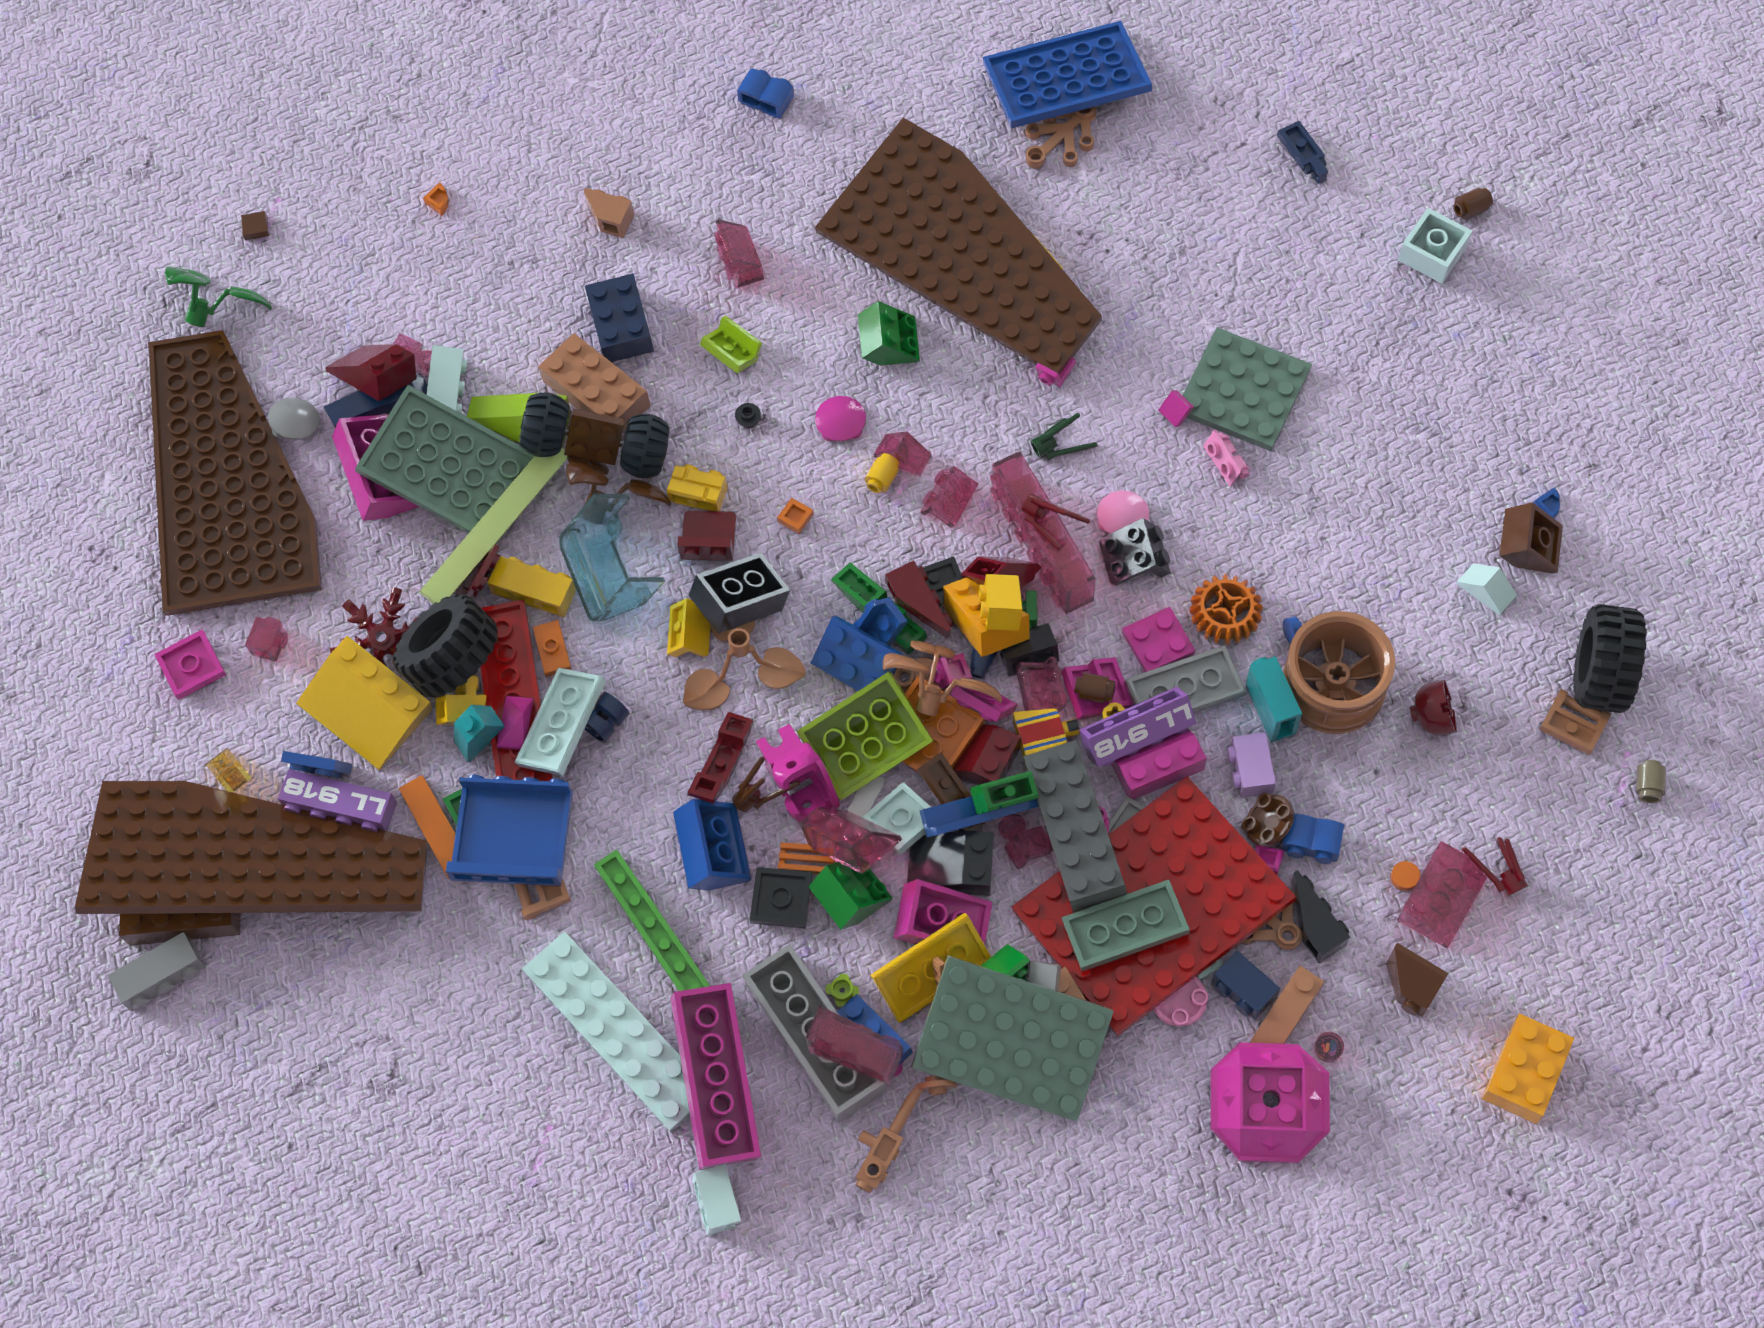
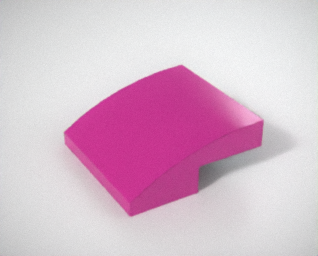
[1061,657,1133,720]

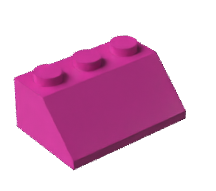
[1111,729,1207,800]

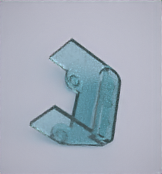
[559,493,665,621]

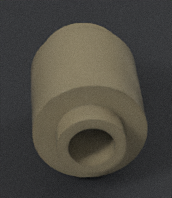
[1636,760,1666,803]

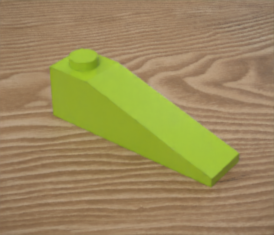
[467,393,571,448]

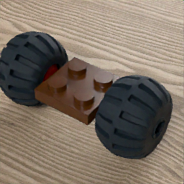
[519,392,670,478]

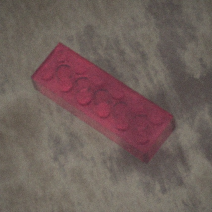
[990,451,1096,614]

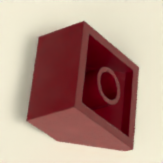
[953,725,1021,785]

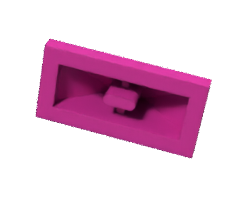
[497,696,534,750]

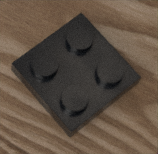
[750,867,813,929]

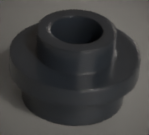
[735,403,761,428]

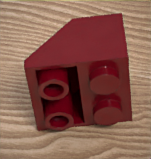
[961,556,1042,590]

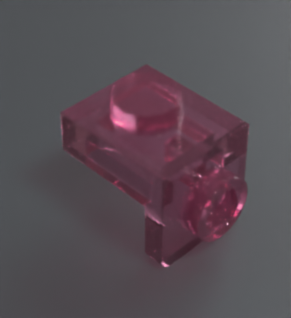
[1005,826,1053,869]

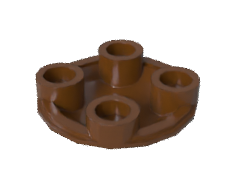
[1241,793,1294,846]

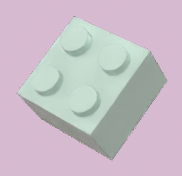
[1398,208,1472,284]

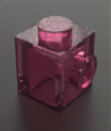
[245,617,288,661]

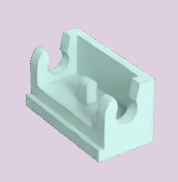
[692,1164,741,1236]

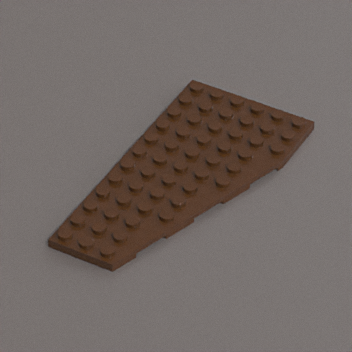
[815,117,1102,375]
[148,330,322,616]
[75,781,428,914]

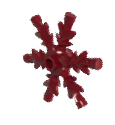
[330,587,419,667]

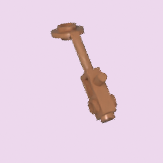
[855,1076,958,1193]

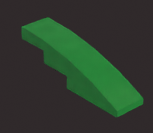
[831,562,928,654]

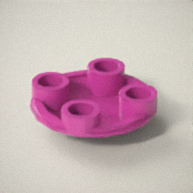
[815,396,866,441]

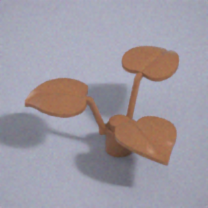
[683,621,806,711]
[883,641,1002,716]

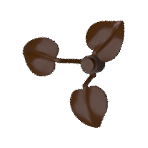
[566,456,671,521]

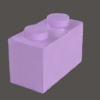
[1227,732,1276,798]

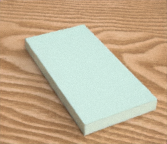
[515,668,606,776]

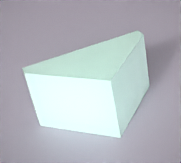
[1456,563,1517,616]

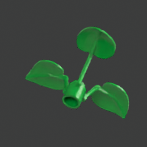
[164,266,272,327]

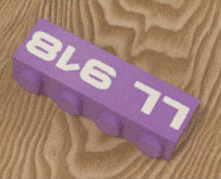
[1079,687,1197,767]
[277,769,397,832]

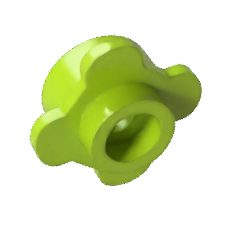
[825,974,859,1007]

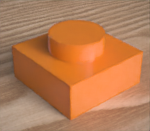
[777,498,814,534]

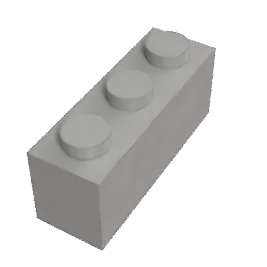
[108,932,206,1011]

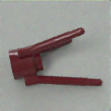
[1021,493,1090,550]
[1462,837,1529,896]

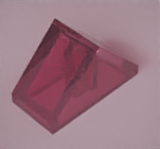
[874,431,932,477]

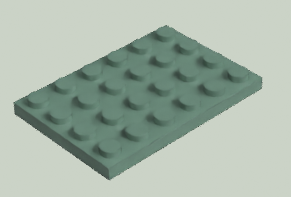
[355,385,534,533]
[911,955,1114,1121]

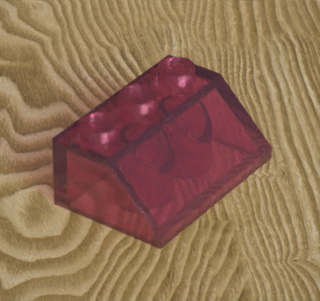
[799,806,902,874]
[1397,841,1487,949]

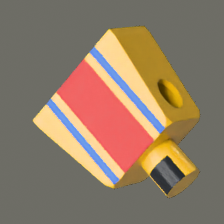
[1013,708,1080,769]

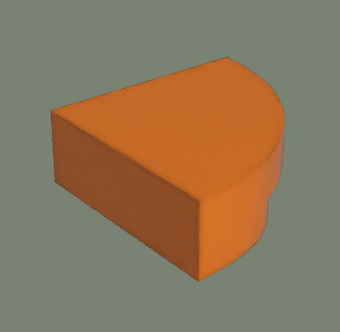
[423,182,449,216]

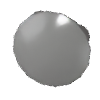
[268,398,320,441]

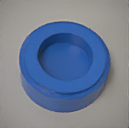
[1283,616,1302,644]

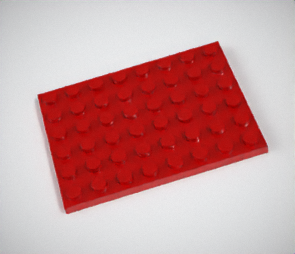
[1012,776,1296,1037]

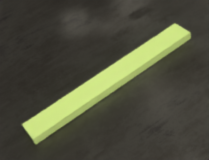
[419,448,567,604]

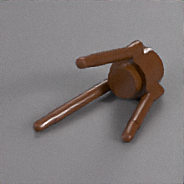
[732,757,800,812]

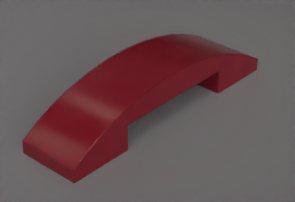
[687,712,753,803]

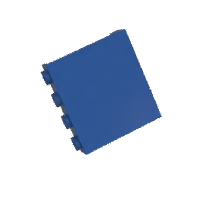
[446,775,573,886]

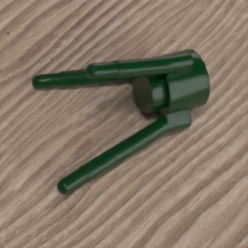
[1030,413,1098,461]

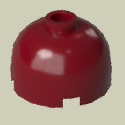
[1410,680,1457,736]

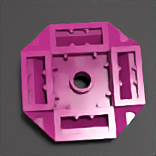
[1210,1042,1330,1163]

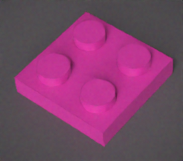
[1122,607,1196,672]
[154,629,226,700]
[950,678,1018,722]

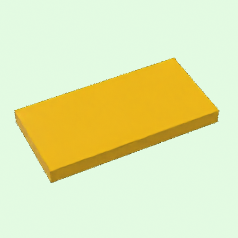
[870,913,991,1023]

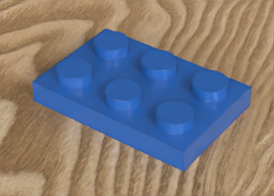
[810,615,904,691]

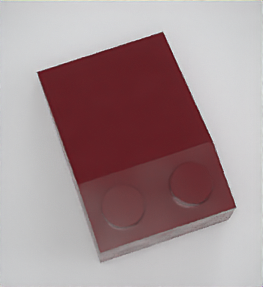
[325,344,417,401]

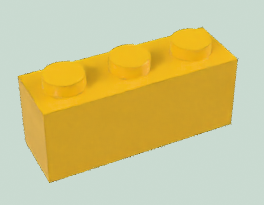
[487,556,577,617]

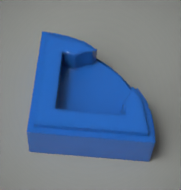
[1533,487,1560,519]

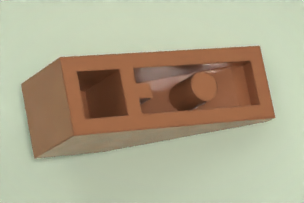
[1250,966,1324,1044]

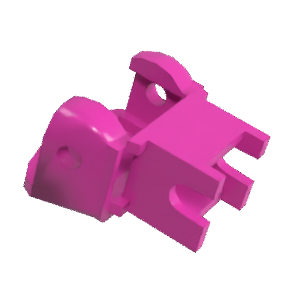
[756,724,840,822]

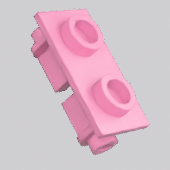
[1203,430,1250,486]

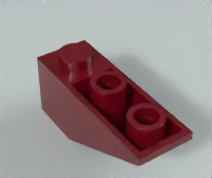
[885,560,953,638]

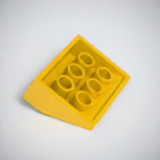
[296,636,433,770]

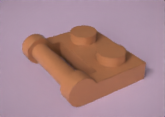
[1539,689,1611,755]
[514,878,571,920]

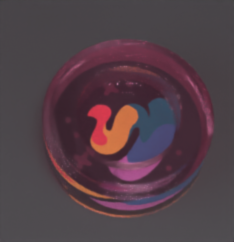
[1314,1032,1344,1063]

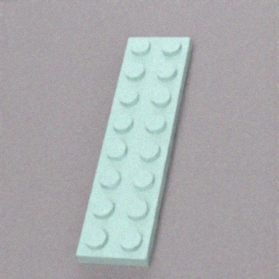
[522,931,690,1132]

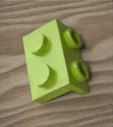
[700,316,762,373]

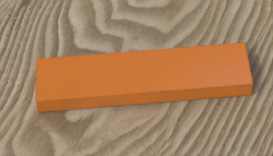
[398,775,455,879]

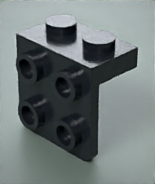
[1099,518,1171,586]

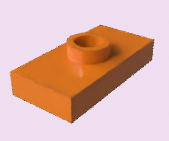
[533,620,572,677]

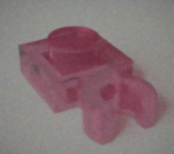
[393,333,432,372]

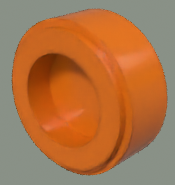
[1390,861,1420,891]

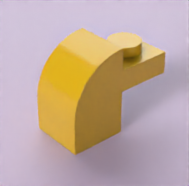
[435,675,486,725]

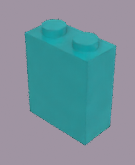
[1245,656,1302,743]

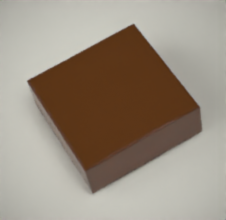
[241,211,270,240]

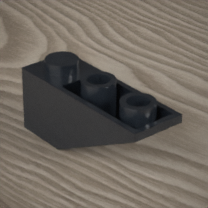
[1291,870,1350,964]

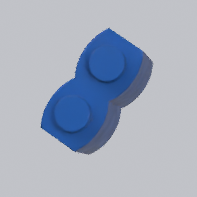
[737,69,794,118]
[1282,813,1345,864]

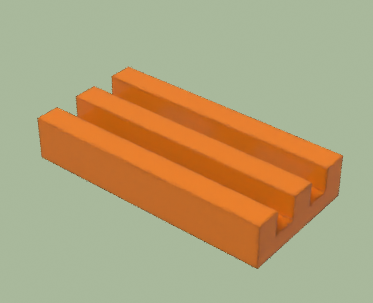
[778,842,836,875]

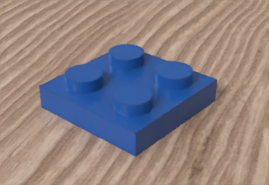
[281,751,353,778]

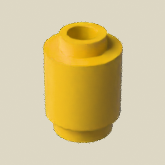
[864,453,900,493]

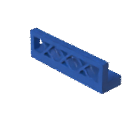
[919,796,1039,837]

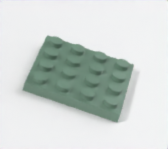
[1182,327,1312,451]

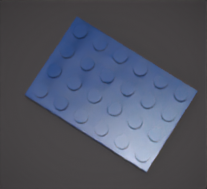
[983,21,1152,129]

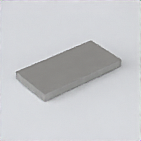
[1124,645,1247,713]

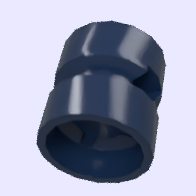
[585,692,630,743]

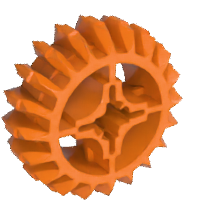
[1189,573,1263,645]

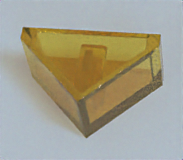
[205,748,251,792]

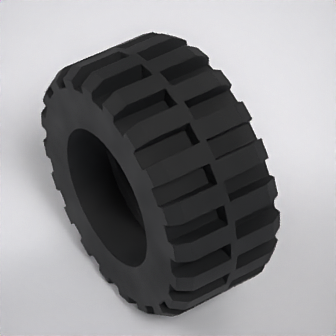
[393,594,498,697]
[1573,604,1647,713]

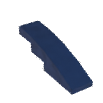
[324,373,428,428]

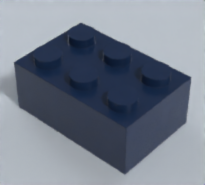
[585,273,654,362]

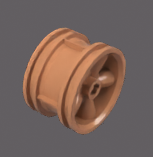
[1283,611,1395,734]

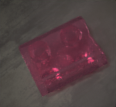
[920,466,978,528]
[1016,657,1067,713]

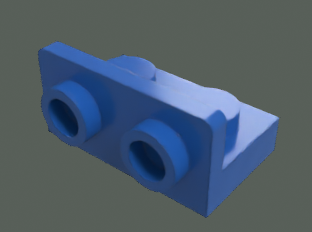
[853,597,908,646]

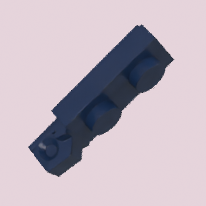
[1277,121,1328,184]

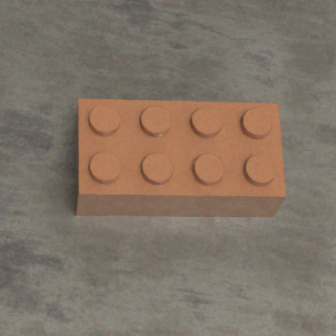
[538,333,651,433]

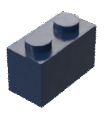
[1212,950,1280,1020]

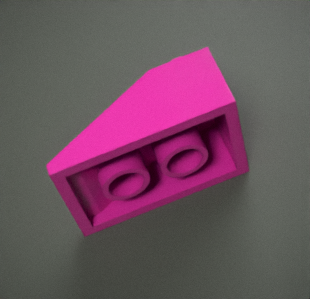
[893,879,993,945]

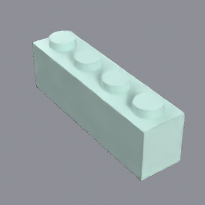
[426,345,467,413]

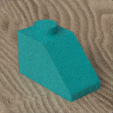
[453,705,505,762]

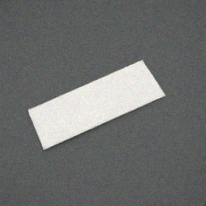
[847,777,886,819]

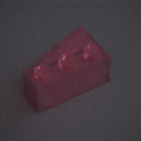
[805,1005,903,1085]

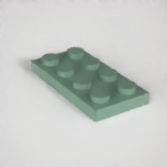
[1062,879,1190,972]

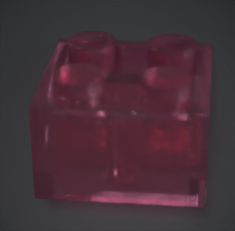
[713,220,764,288]

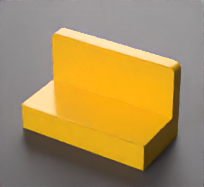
[667,598,711,657]

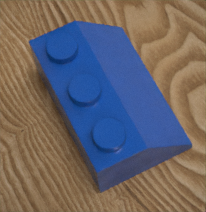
[673,799,752,890]

